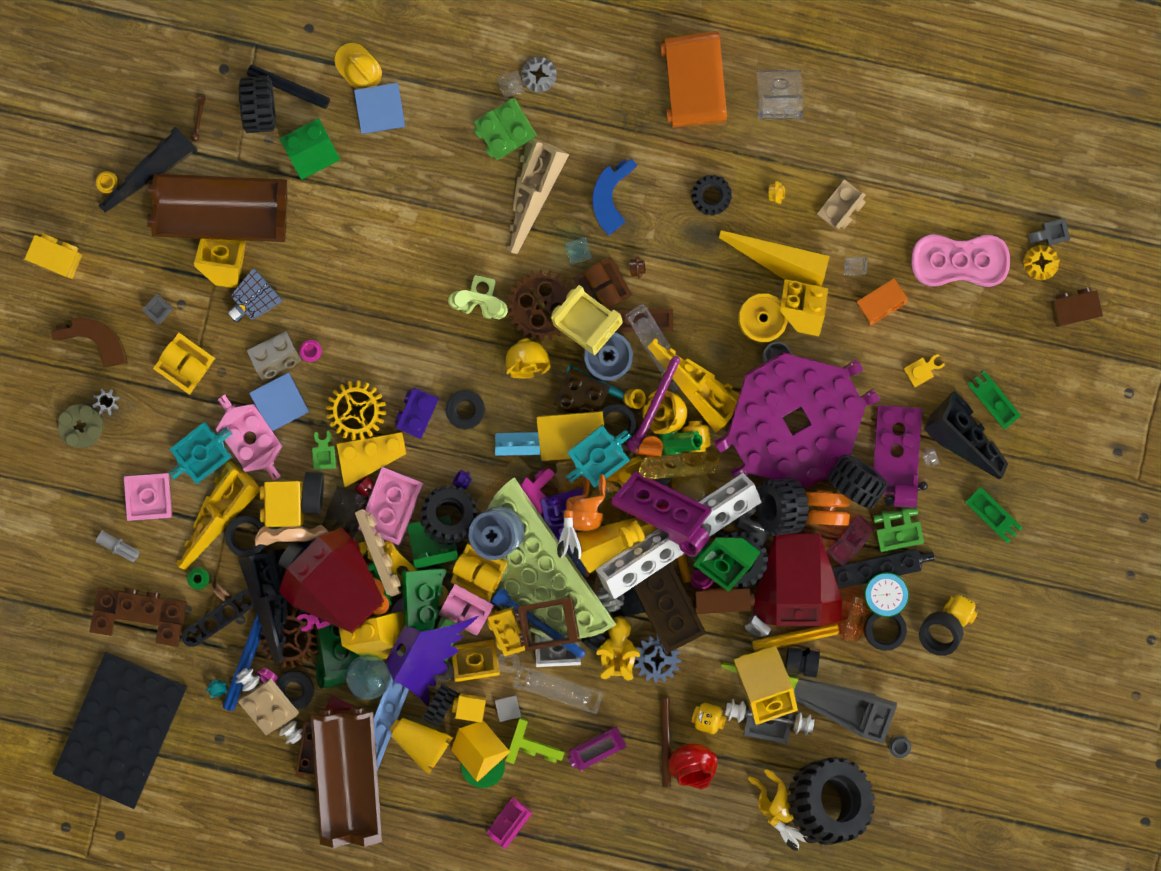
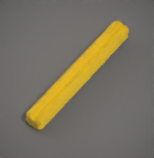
[752,623,839,652]

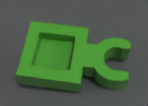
[312,431,336,470]

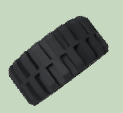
[787,757,875,845]

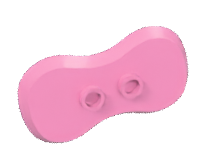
[912,234,1010,287]

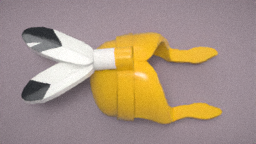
[748,769,814,851]

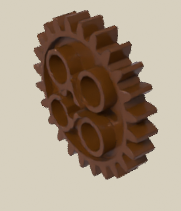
[507,269,573,342]

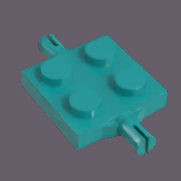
[169,422,233,484]
[566,425,631,487]

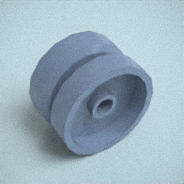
[584,332,633,381]
[469,506,525,560]

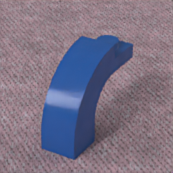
[592,159,637,236]

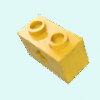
[452,693,486,723]

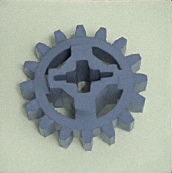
[634,636,682,683]

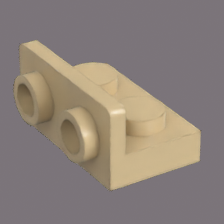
[816,179,866,231]

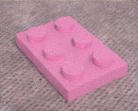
[358,467,424,545]

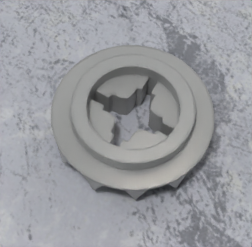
[521,57,557,92]

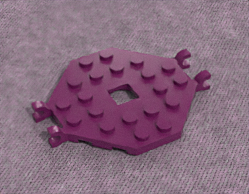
[713,352,880,488]

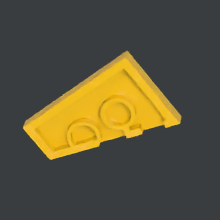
[337,432,406,487]

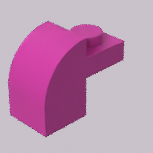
[521,468,555,514]

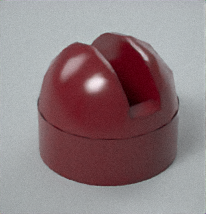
[354,476,374,496]

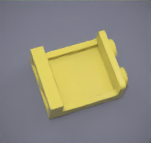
[551,285,623,356]

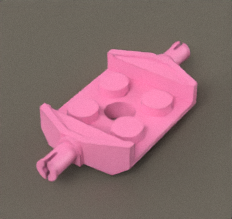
[216,395,283,481]

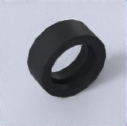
[601,404,637,445]
[302,472,324,515]
[225,515,266,557]
[919,611,964,656]
[864,612,907,651]

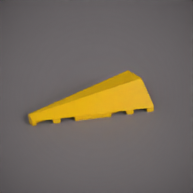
[719,230,830,287]
[647,338,740,433]
[176,460,260,570]
[576,517,658,573]

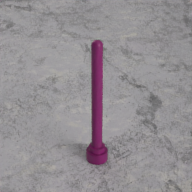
[626,356,680,454]

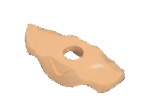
[255,525,329,546]

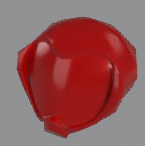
[668,744,718,790]

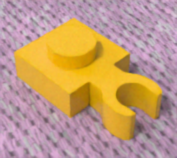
[903,354,945,388]

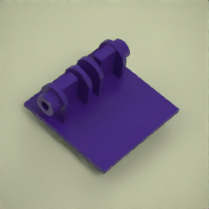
[540,487,583,541]

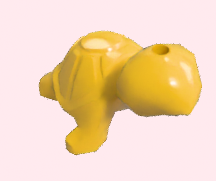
[596,616,640,681]

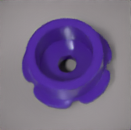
[452,470,472,490]

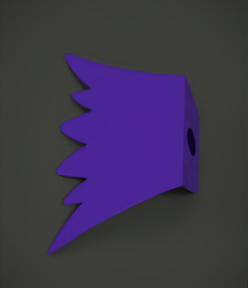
[386,616,479,706]

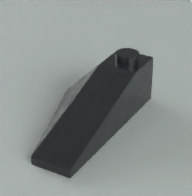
[924,391,1008,480]

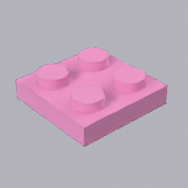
[124,473,172,521]

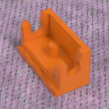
[857,278,908,326]

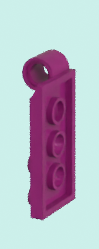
[873,405,922,508]
[612,471,712,557]

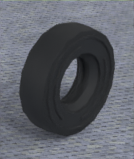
[445,390,485,430]
[276,671,314,710]

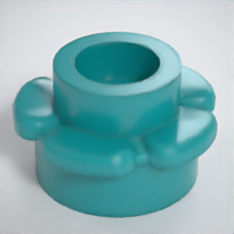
[206,679,227,698]

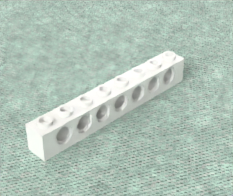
[596,473,761,599]

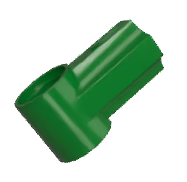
[659,431,703,456]

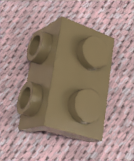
[247,331,302,381]

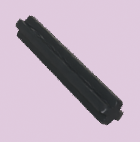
[247,64,330,109]

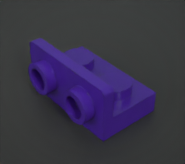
[394,388,439,439]

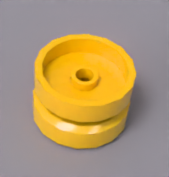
[738,294,788,343]

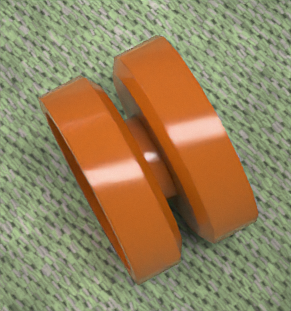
[806,490,851,525]

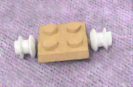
[235,668,303,744]

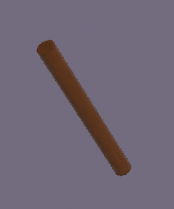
[661,698,671,787]

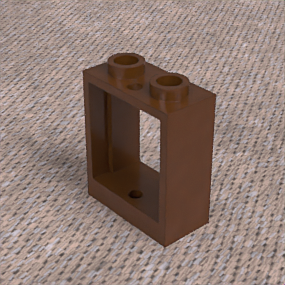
[694,587,755,614]
[515,597,581,651]

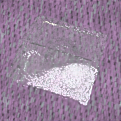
[756,70,804,120]

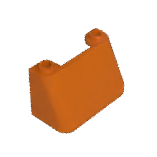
[661,31,727,128]

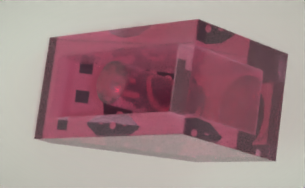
[826,514,875,566]

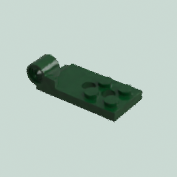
[314,624,367,689]

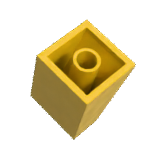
[339,611,406,661]
[734,645,798,725]

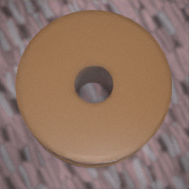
[211,582,230,601]

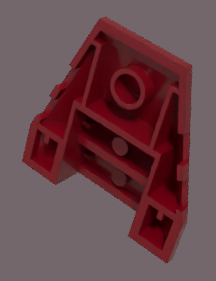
[279,528,384,634]

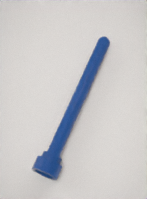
[492,587,585,658]

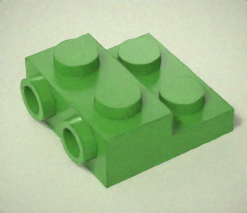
[474,98,537,160]

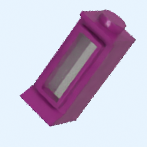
[568,726,627,772]

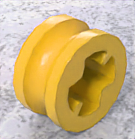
[623,389,646,409]

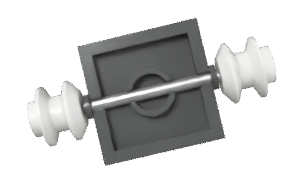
[725,699,814,744]

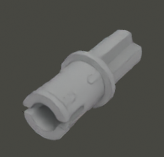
[96,530,140,562]

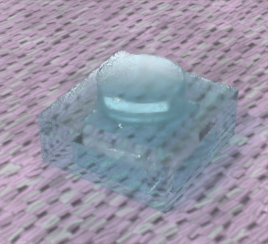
[565,237,592,265]

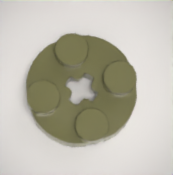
[58,404,103,448]

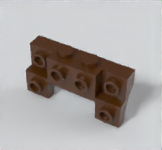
[89,587,187,647]

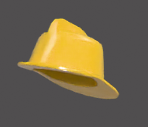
[335,43,382,89]

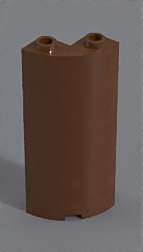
[147,174,288,242]
[310,707,382,848]

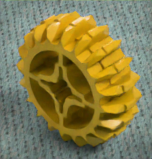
[326,380,386,440]

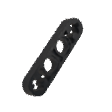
[182,589,254,647]

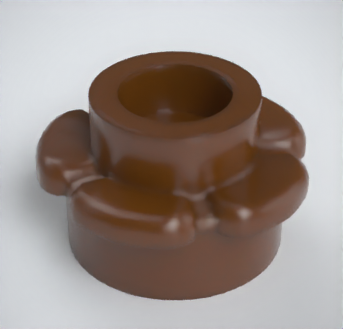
[629,257,646,278]

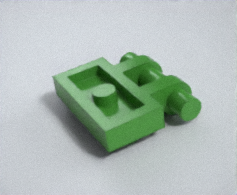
[873,507,924,552]

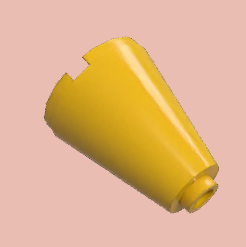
[389,718,453,775]

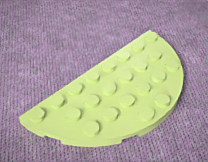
[487,477,616,638]

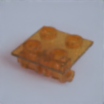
[839,595,869,642]

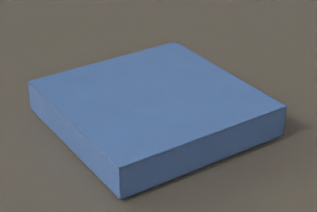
[354,83,405,134]
[250,373,310,431]

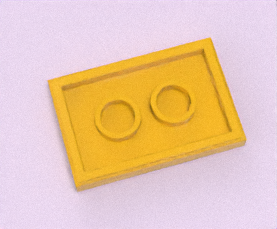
[536,411,604,461]

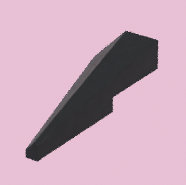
[98,127,198,213]
[238,549,287,664]

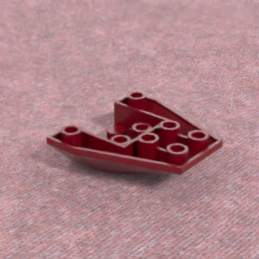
[753,533,842,626]

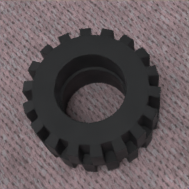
[239,76,276,134]
[827,454,888,508]
[755,478,809,536]
[420,485,478,545]
[721,532,768,588]

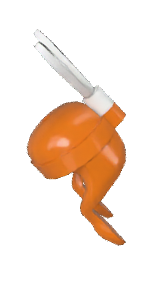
[557,474,606,559]

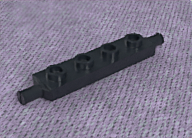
[831,548,935,589]

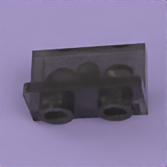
[322,486,369,538]

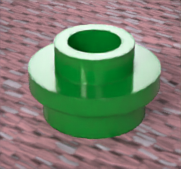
[187,567,209,590]

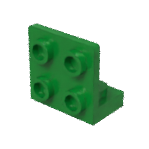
[407,515,459,569]

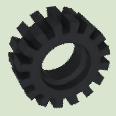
[691,175,732,216]
[423,684,457,727]

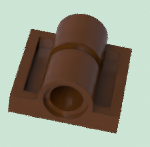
[572,257,632,309]

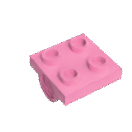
[438,584,494,636]

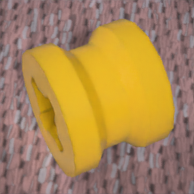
[619,520,645,548]

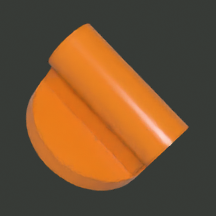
[639,436,663,457]

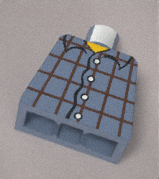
[228,269,283,322]

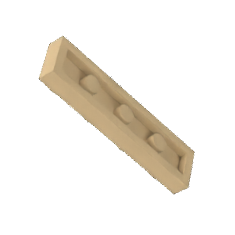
[355,509,401,597]

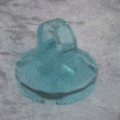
[346,655,391,699]

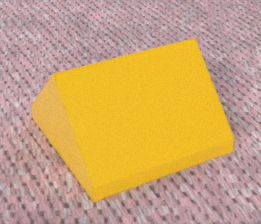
[452,639,500,682]
[451,721,510,782]

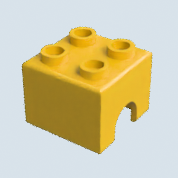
[260,481,304,527]

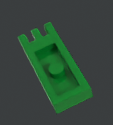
[966,369,1021,430]
[964,487,1023,544]

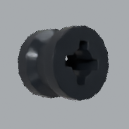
[580,633,608,653]

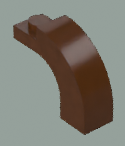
[51,318,128,367]

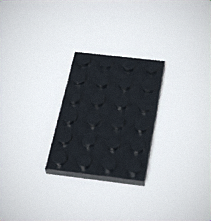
[53,651,188,809]

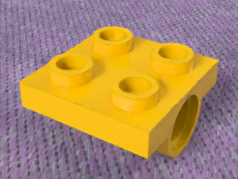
[153,333,216,394]
[451,542,509,602]

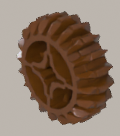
[259,608,317,668]

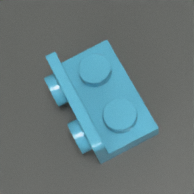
[495,432,540,456]

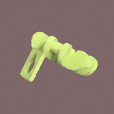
[448,275,508,319]

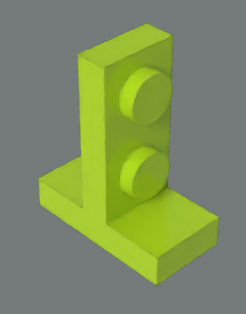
[506,717,565,764]

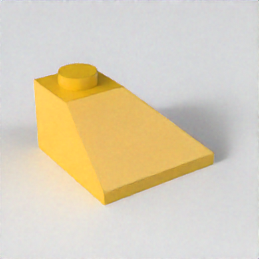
[194,239,246,288]

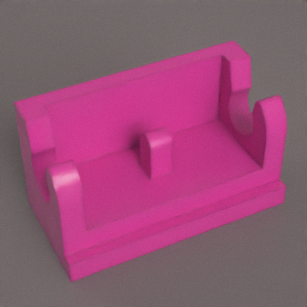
[486,797,532,849]

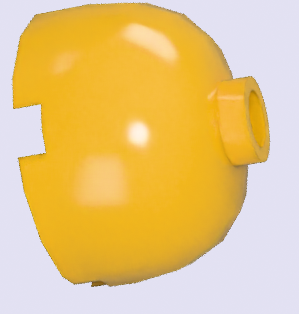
[505,339,550,379]
[643,390,687,434]

